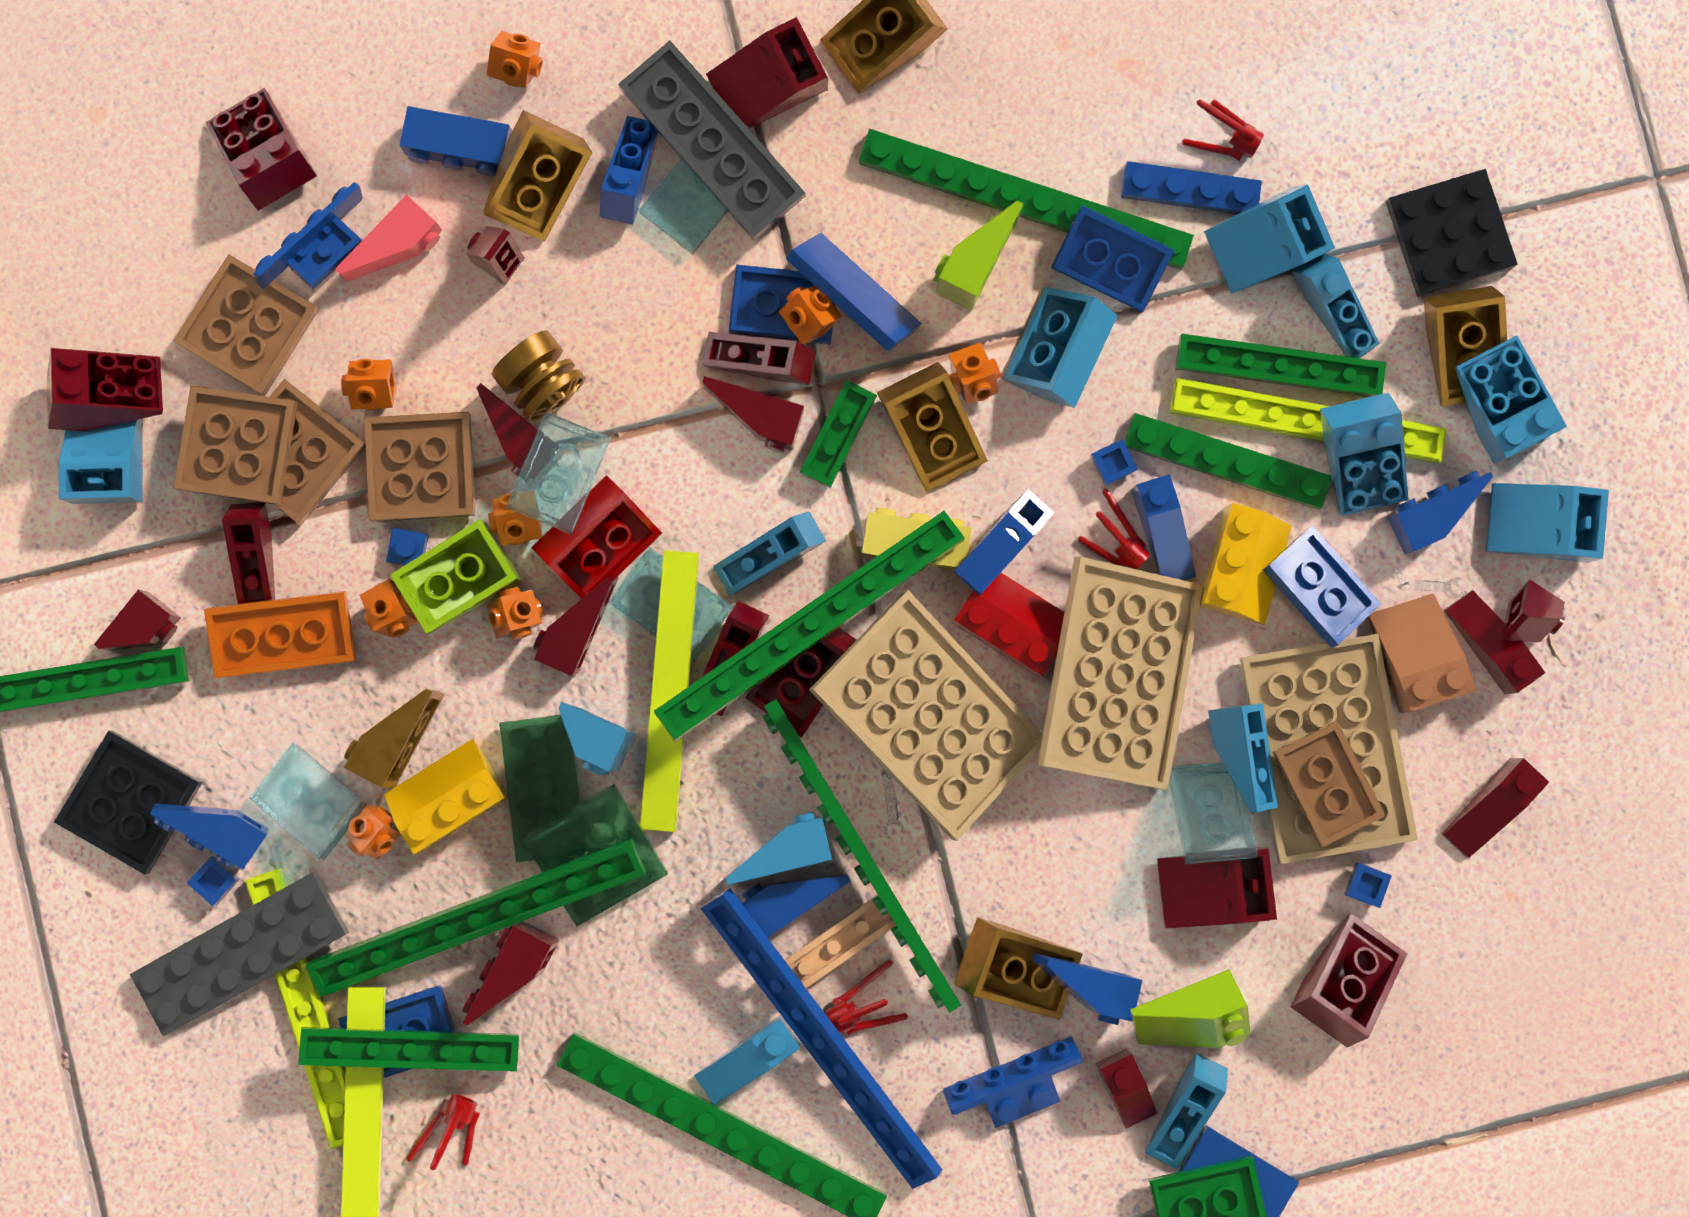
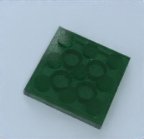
[522,783,668,926]

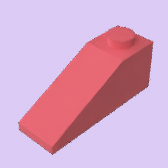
[335,194,442,282]

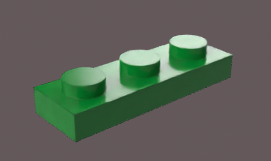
[800,380,877,489]

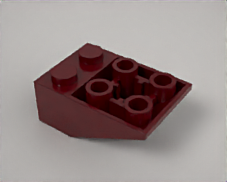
[706,17,828,129]
[206,88,317,211]
[47,348,163,431]
[1157,847,1277,928]
[462,921,560,1026]

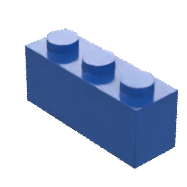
[399,106,512,176]

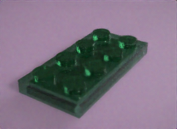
[499,715,587,862]

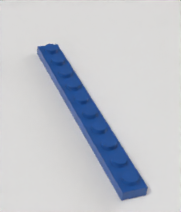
[700,888,943,1189]

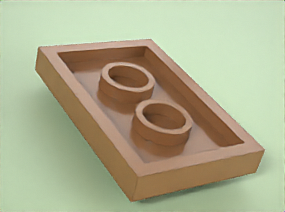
[1272,721,1385,847]

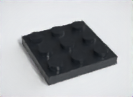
[1385,168,1518,297]
[54,730,203,875]

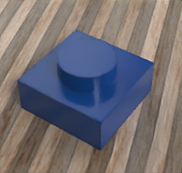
[1090,439,1138,486]
[386,528,429,566]
[187,856,240,906]
[1344,862,1392,908]

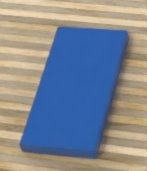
[786,233,922,351]

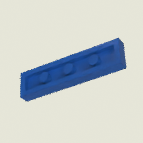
[1121,161,1262,214]

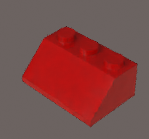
[531,475,662,599]
[952,573,1065,678]

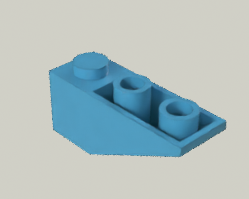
[1291,253,1380,358]

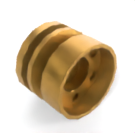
[491,330,586,423]

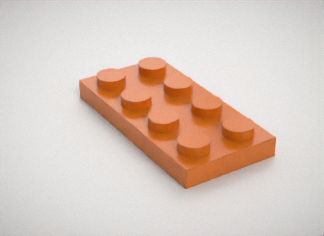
[204,591,357,678]

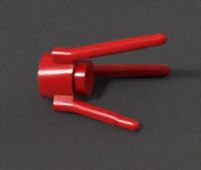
[1182,99,1264,161]
[1078,488,1150,569]
[826,960,908,1036]
[406,1093,481,1171]

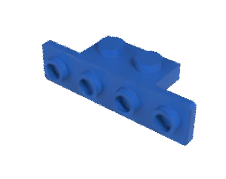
[253,182,363,290]
[943,1037,1083,1128]

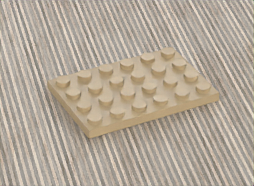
[1037,557,1203,790]
[810,590,1043,841]
[1239,634,1418,864]

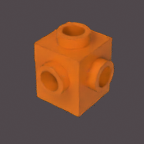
[486,31,543,88]
[779,285,842,345]
[948,342,1001,405]
[341,358,397,410]
[488,491,543,546]
[360,579,419,638]
[487,587,542,640]
[335,799,401,859]

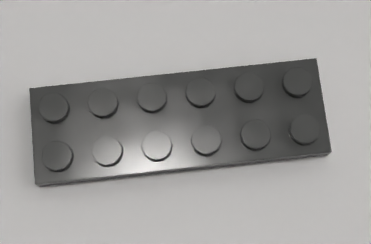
[618,40,806,240]
[130,871,349,1036]

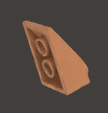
[1368,593,1477,713]

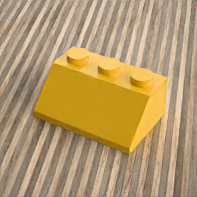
[1200,503,1292,625]
[384,738,510,855]

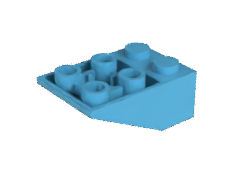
[1204,184,1335,294]
[1455,335,1567,464]
[1320,392,1409,516]
[59,419,143,504]
[1486,483,1609,563]

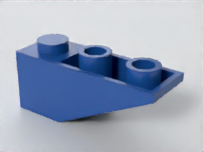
[600,116,658,225]
[1387,471,1493,555]
[953,489,1054,596]
[150,804,268,870]

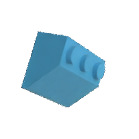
[1002,287,1118,408]
[558,702,636,775]

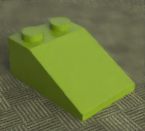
[933,201,1023,311]
[390,519,523,635]
[1130,969,1251,1048]

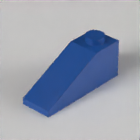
[1131,474,1196,581]
[741,874,851,937]
[1032,954,1143,1025]

